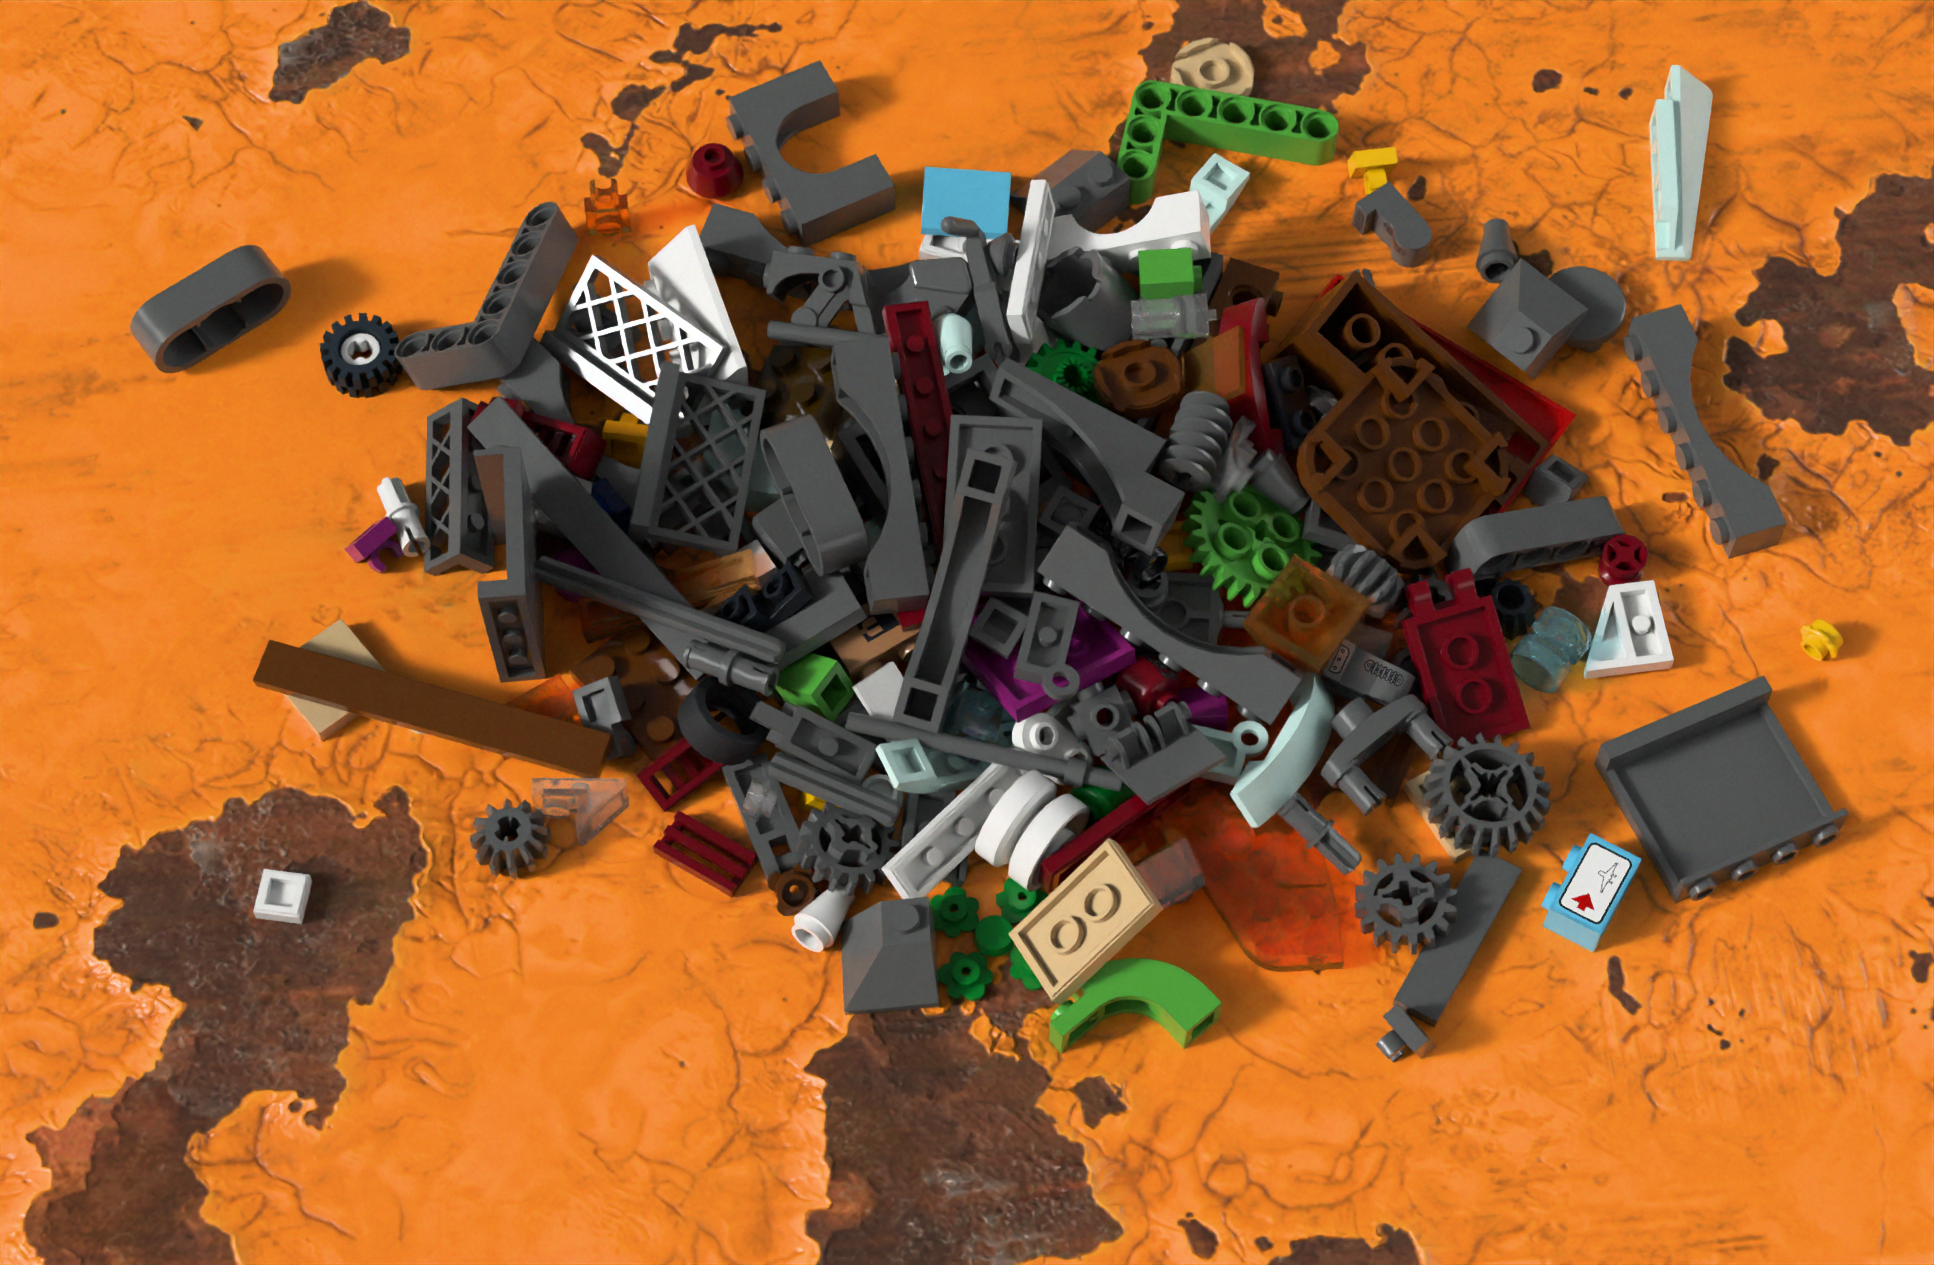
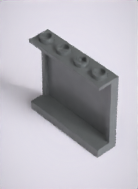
[474,445,546,683]
[1594,675,1848,903]

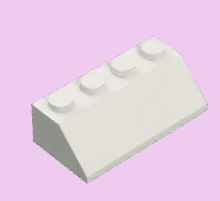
[644,224,749,426]

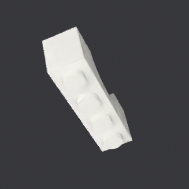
[1042,189,1211,285]

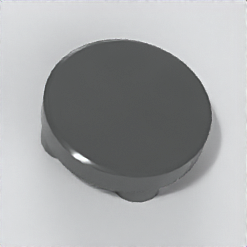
[1548,266,1626,352]

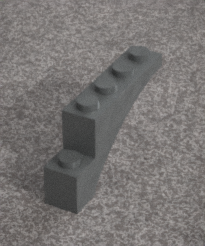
[989,357,1185,556]

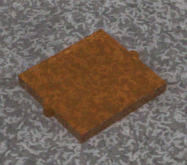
[1181,325,1245,401]

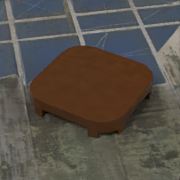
[1296,357,1511,575]

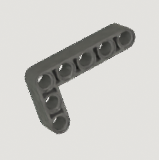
[394,202,578,390]

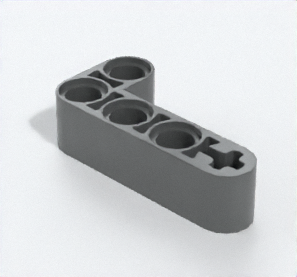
[1442,496,1626,597]

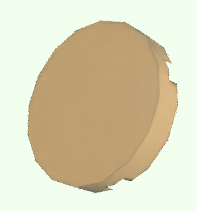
[1170,38,1254,97]

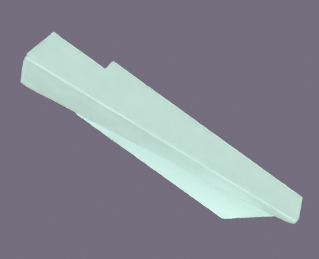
[1649,65,1713,261]

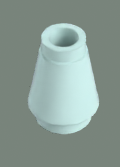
[933,313,972,374]

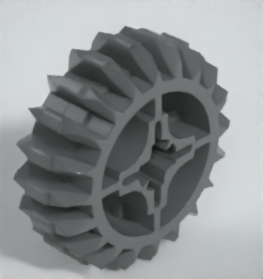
[1423,732,1551,858]

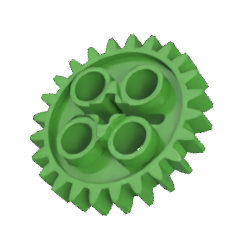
[1181,474,1322,611]

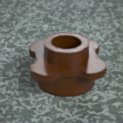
[767,862,821,916]

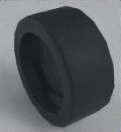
[677,676,770,766]

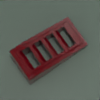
[522,411,607,481]
[636,737,726,812]

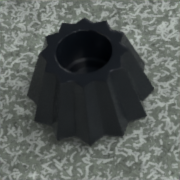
[1480,578,1539,641]

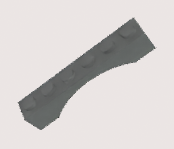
[699,203,917,311]
[1624,304,1787,559]
[496,337,709,557]
[830,337,935,616]
[892,447,1018,733]
[1037,518,1304,725]

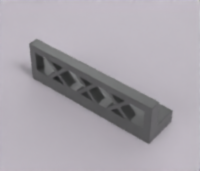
[424,397,494,576]

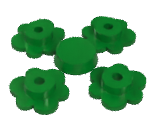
[930,878,1048,1002]

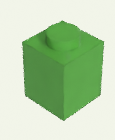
[1138,248,1202,313]
[776,653,855,722]

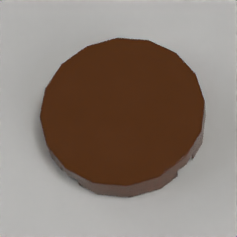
[1093,339,1183,419]

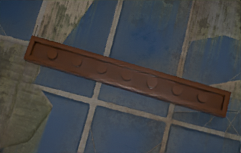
[253,640,614,782]

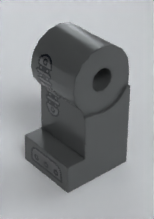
[1352,182,1432,268]
[1322,637,1416,706]

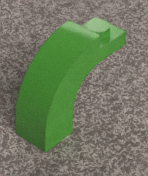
[1049,958,1222,1054]

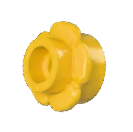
[1800,619,1843,661]

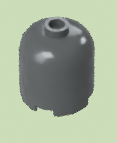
[1036,246,1142,356]

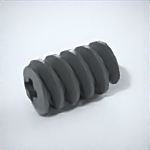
[1158,391,1233,493]

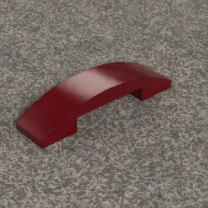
[1217,298,1286,482]

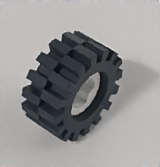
[320,313,403,398]

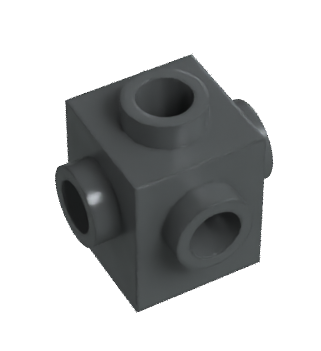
[1067,680,1138,757]

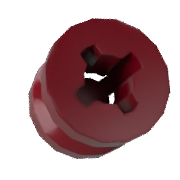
[1597,534,1648,587]

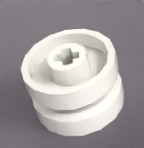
[975,769,1090,892]

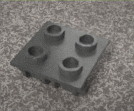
[1100,701,1228,805]

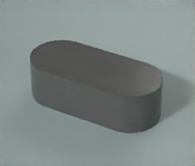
[130,245,291,373]
[760,414,870,576]

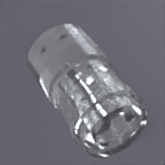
[1130,293,1217,341]

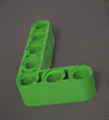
[1117,80,1339,205]

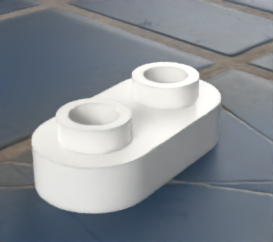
[1012,713,1094,785]

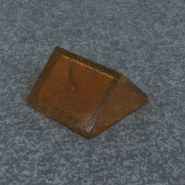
[1242,554,1372,673]

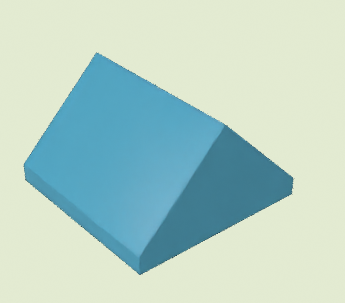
[921,167,1011,239]

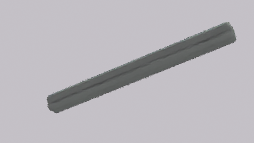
[535,556,786,665]

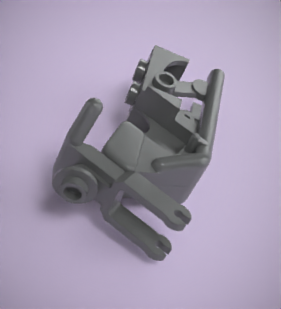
[763,216,1021,366]

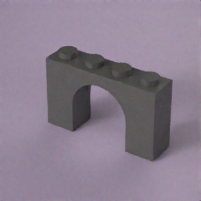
[726,60,896,248]

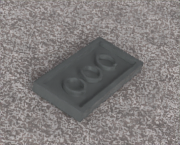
[943,415,1043,599]

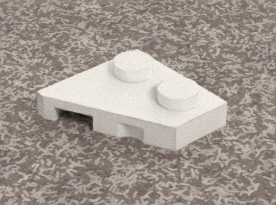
[1583,580,1674,679]

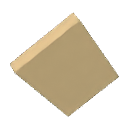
[1009,838,1164,1005]

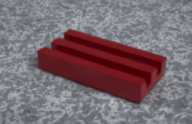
[653,810,758,898]

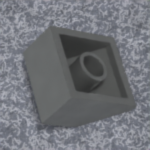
[1009,149,1130,233]

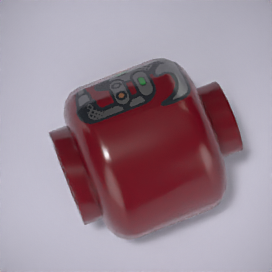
[1112,653,1181,721]

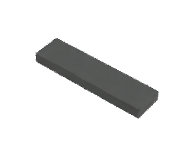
[1392,848,1522,1028]

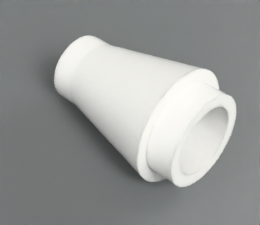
[791,885,855,952]

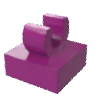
[344,516,403,573]

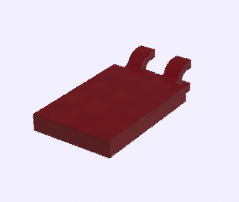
[1401,567,1531,749]

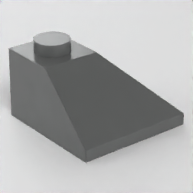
[1467,258,1590,380]
[841,897,940,1015]

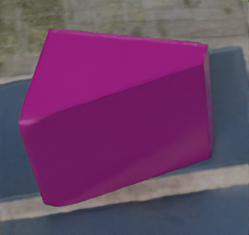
[1178,687,1229,731]

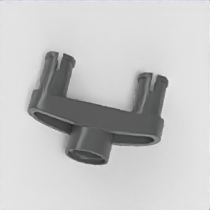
[1320,694,1454,816]

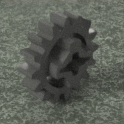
[796,802,900,896]
[1354,853,1457,955]

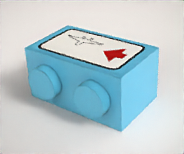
[1541,833,1641,953]

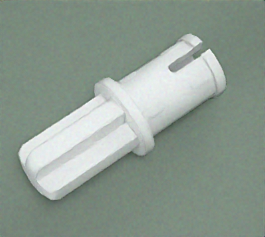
[377,477,431,557]

